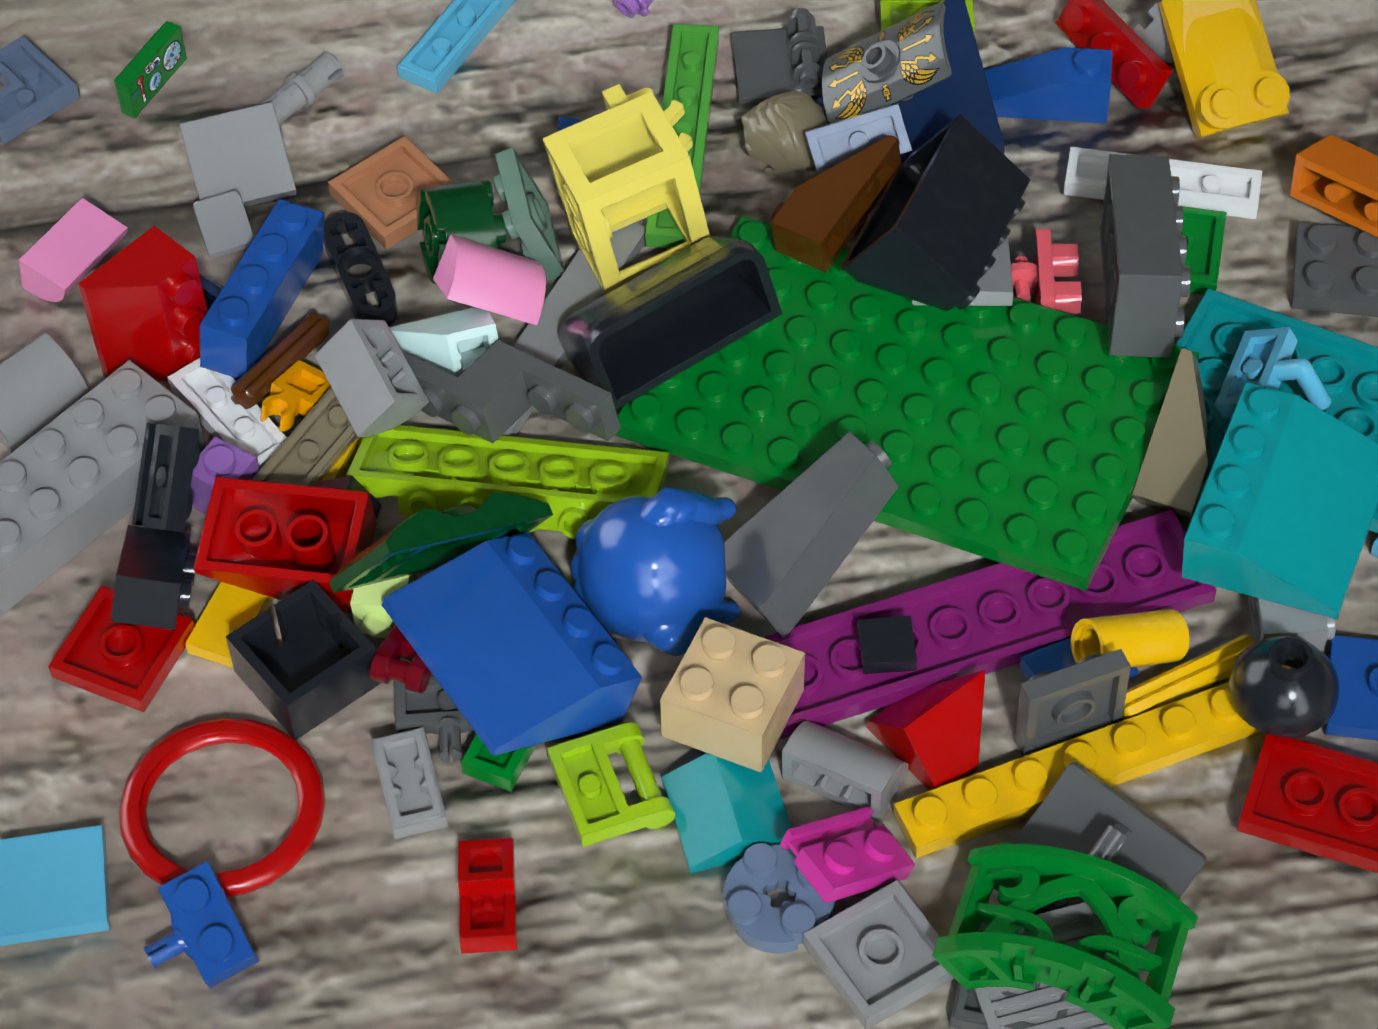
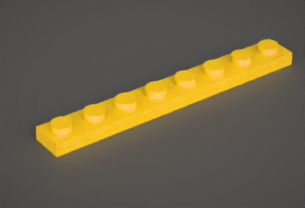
[893,665,1291,859]

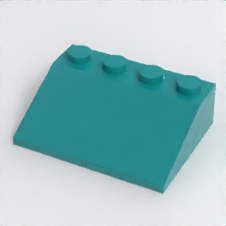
[1182,382,1378,620]

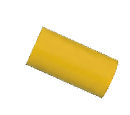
[1071,609,1190,667]

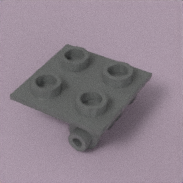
[732,8,828,103]

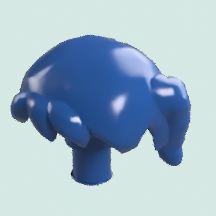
[570,487,741,656]

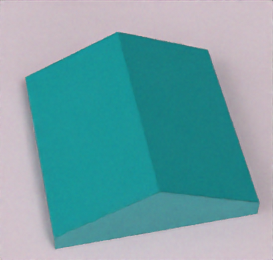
[662,753,791,873]

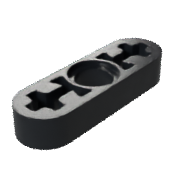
[324,212,398,326]

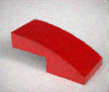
[458,838,517,954]

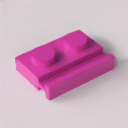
[780,806,915,903]

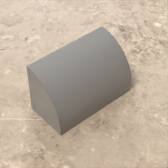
[315,319,429,437]
[0,333,89,452]
[782,720,908,821]

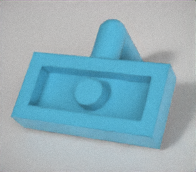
[1214,327,1331,419]

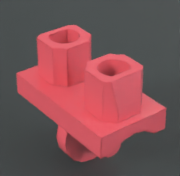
[1011,229,1082,314]

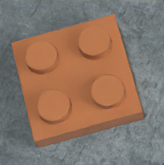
[328,136,455,250]

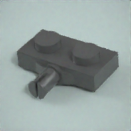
[395,677,473,763]

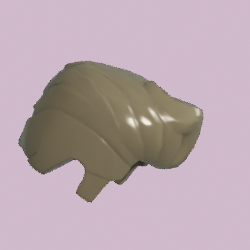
[741,91,829,176]

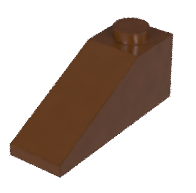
[770,135,901,273]

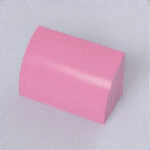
[19,198,128,302]
[433,234,546,326]

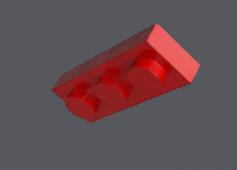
[1055,0,1173,108]

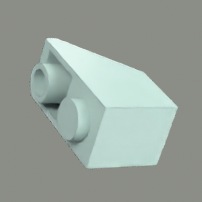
[389,307,499,377]

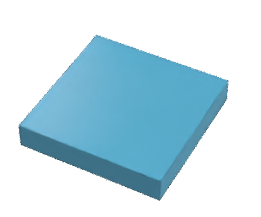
[0,825,110,946]

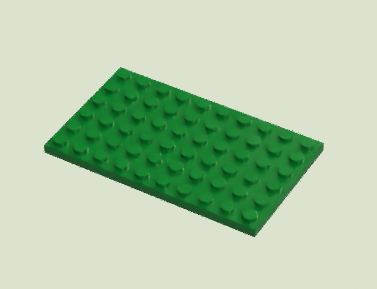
[615,216,1199,591]

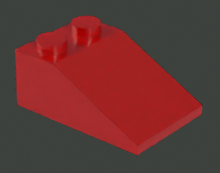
[193,477,377,613]

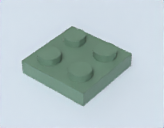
[494,147,565,282]

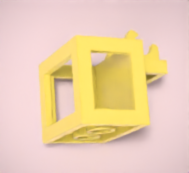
[542,84,710,295]

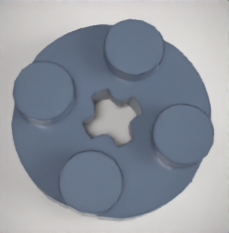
[724,843,835,954]

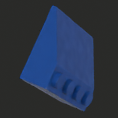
[382,532,642,756]

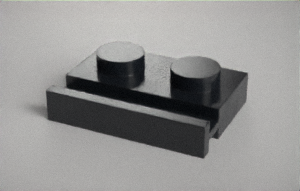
[132,423,200,533]

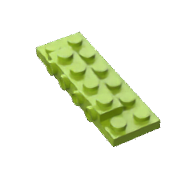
[347,425,669,539]

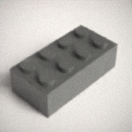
[1100,154,1190,358]

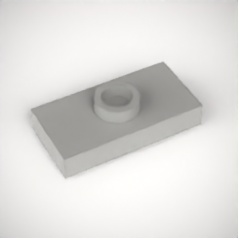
[371,727,448,840]

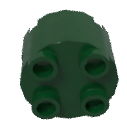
[417,180,506,285]

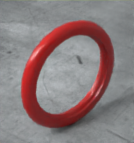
[119,718,326,897]

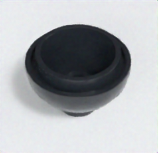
[1229,636,1339,737]

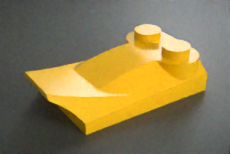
[1158,0,1290,140]

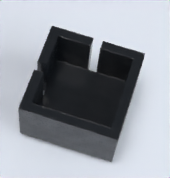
[225,579,382,740]

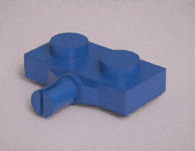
[144,861,260,988]

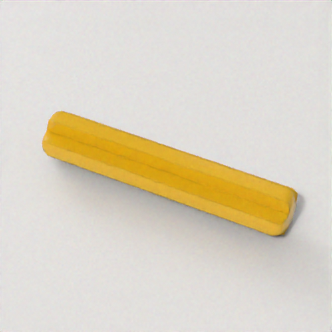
[1122,635,1254,720]

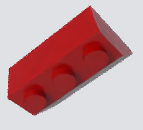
[78,225,208,382]

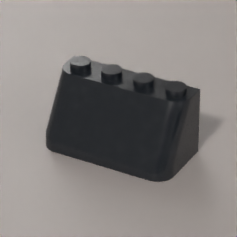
[841,114,1031,311]
[559,236,782,410]

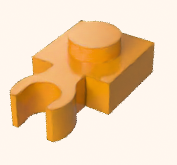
[260,360,331,431]

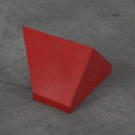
[866,669,986,791]

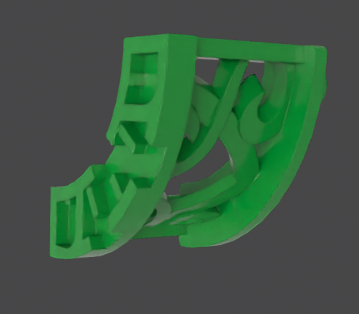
[932,842,1198,1029]

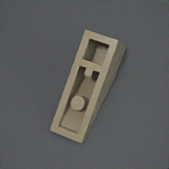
[1132,348,1213,519]

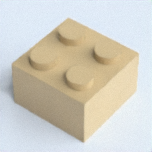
[660,617,805,773]

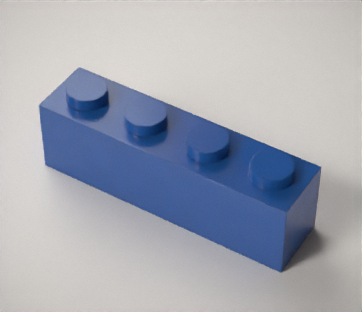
[200,199,324,379]

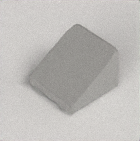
[193,190,254,260]

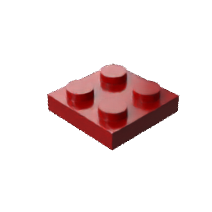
[48,585,195,712]

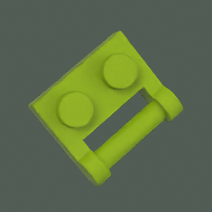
[547,722,676,848]

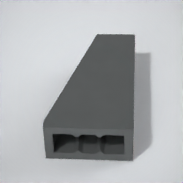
[724,431,899,638]

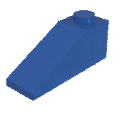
[984,47,1112,123]

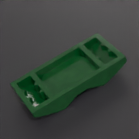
[329,492,553,593]

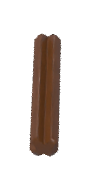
[231,312,330,409]

